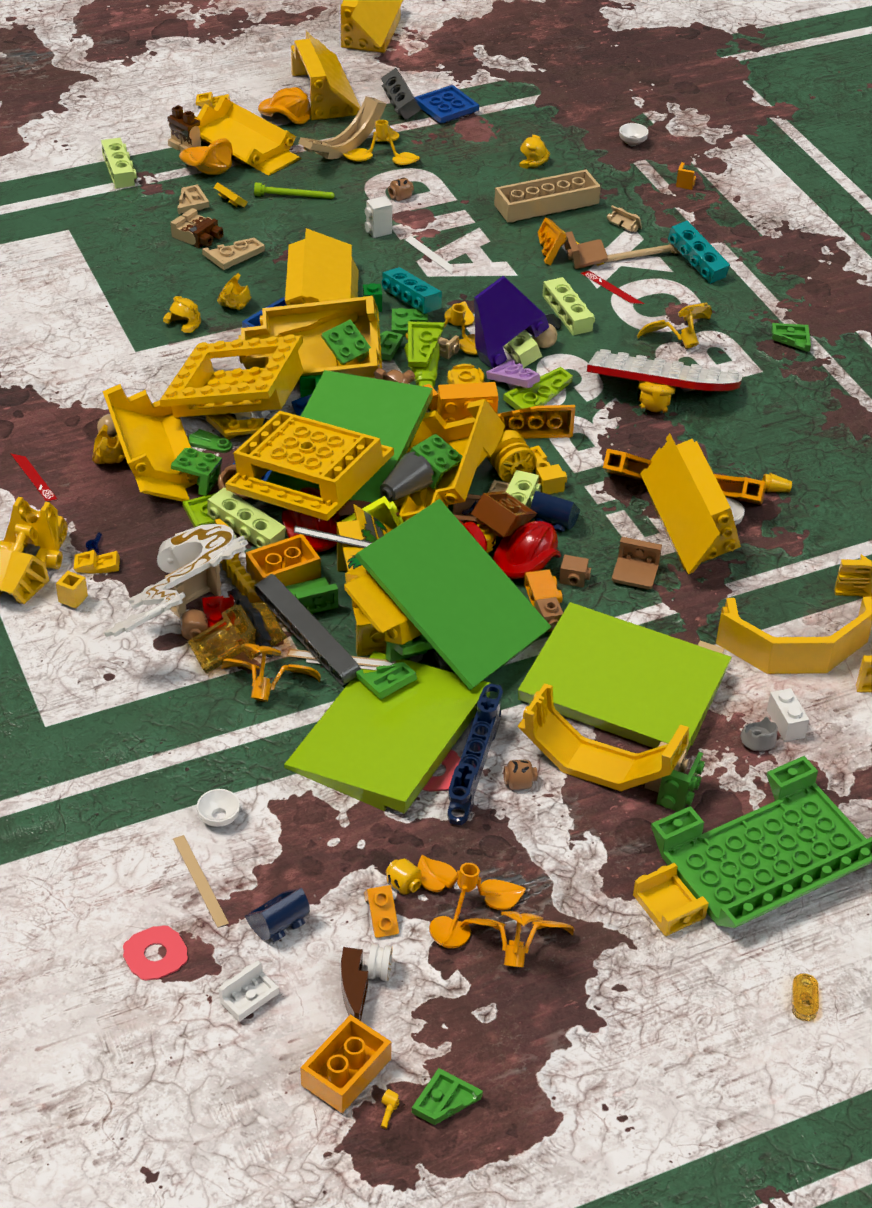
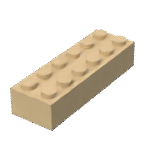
[494,169,601,223]

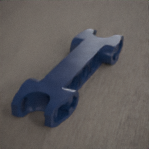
[447,683,503,825]

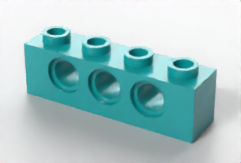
[668,220,730,284]
[382,267,442,313]

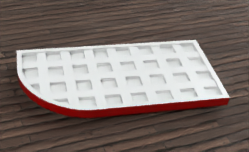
[587,349,743,391]

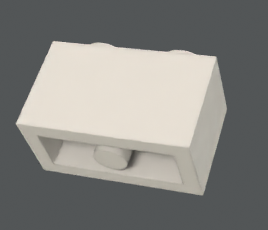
[365,196,392,238]
[767,688,809,742]

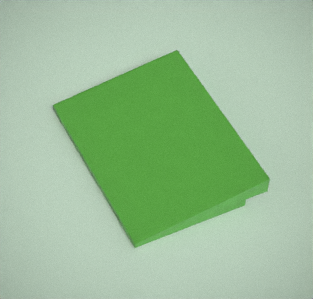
[267,370,433,502]
[355,499,551,690]

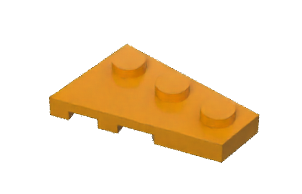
[537,217,567,266]

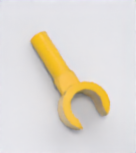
[380,1089,399,1129]

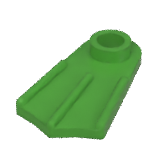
[189,429,232,453]

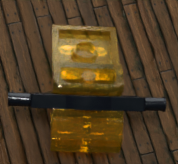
[188,588,287,674]

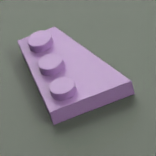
[486,359,540,388]

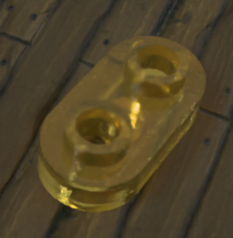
[791,973,819,1021]

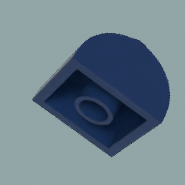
[531,491,580,532]
[245,888,310,942]

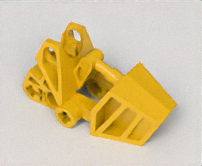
[0,497,68,604]

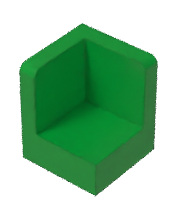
[300,375,322,398]

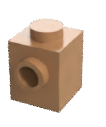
[559,555,592,588]
[535,597,563,632]

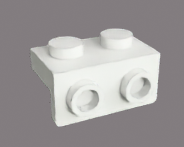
[219,960,279,1022]

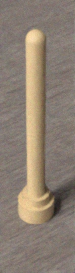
[604,243,680,263]

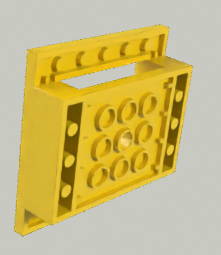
[159,334,303,417]
[225,411,394,521]

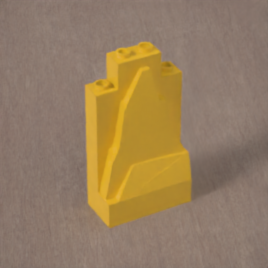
[238,296,382,382]
[389,399,505,522]

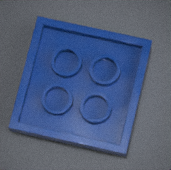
[414,85,479,124]

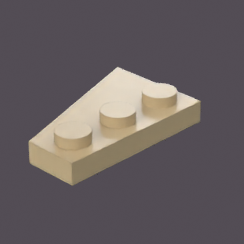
[202,238,265,270]

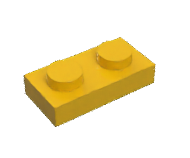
[214,182,248,208]
[206,413,238,440]

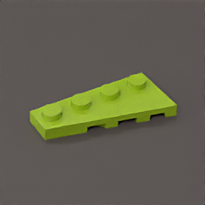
[503,367,573,410]

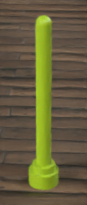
[254,182,335,199]

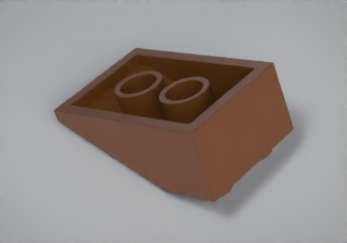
[471,491,537,537]

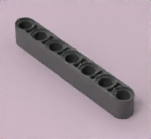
[254,574,361,686]

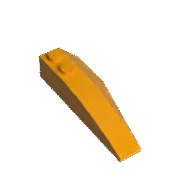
[496,405,575,439]

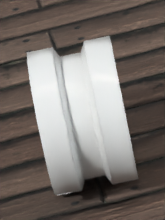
[367,944,393,981]

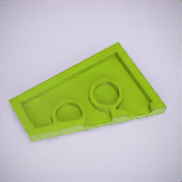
[408,321,445,367]

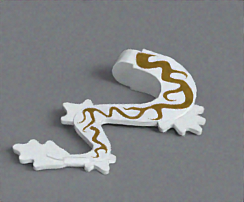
[104,524,248,637]

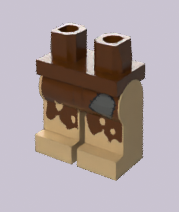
[167,105,201,152]
[170,208,224,249]

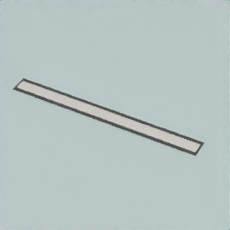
[294,526,373,548]

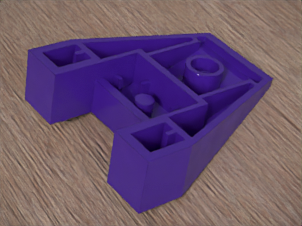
[474,276,549,369]

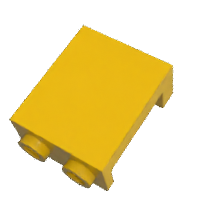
[633,863,709,937]

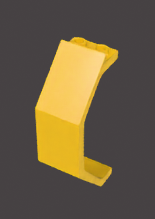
[834,554,872,692]
[716,597,872,674]
[517,683,689,791]

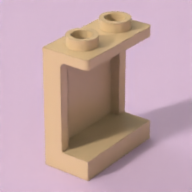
[165,564,222,618]

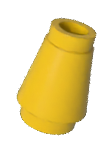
[762,473,792,492]

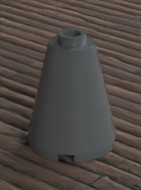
[380,452,434,502]

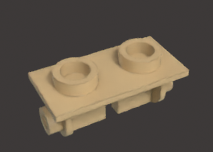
[607,205,642,232]

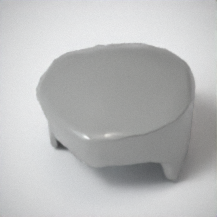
[740,716,778,751]

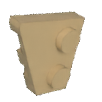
[177,184,209,214]

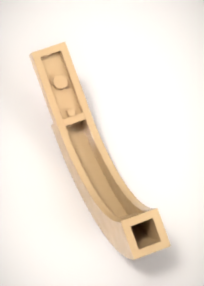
[298,96,386,159]

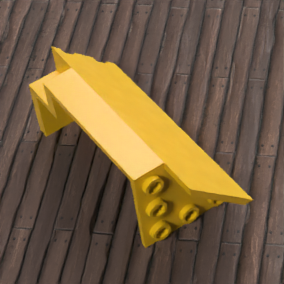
[341,0,403,53]
[291,30,361,120]
[640,433,741,574]

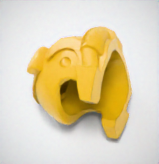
[519,135,550,169]
[217,273,252,310]
[163,296,201,333]
[638,381,676,413]
[92,424,125,464]

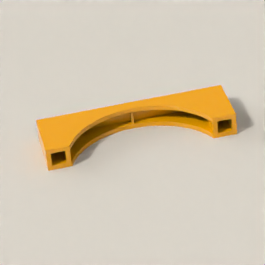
[603,449,766,505]

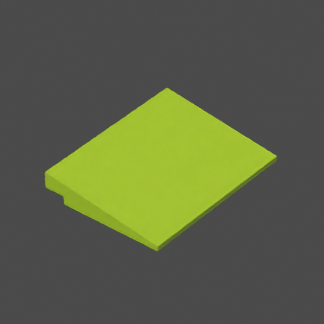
[518,602,732,755]
[284,651,490,814]

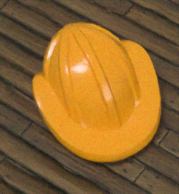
[258,87,311,125]
[179,138,233,175]

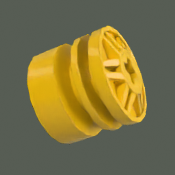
[487,430,537,483]

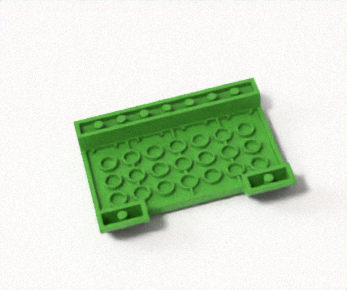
[651,756,872,928]

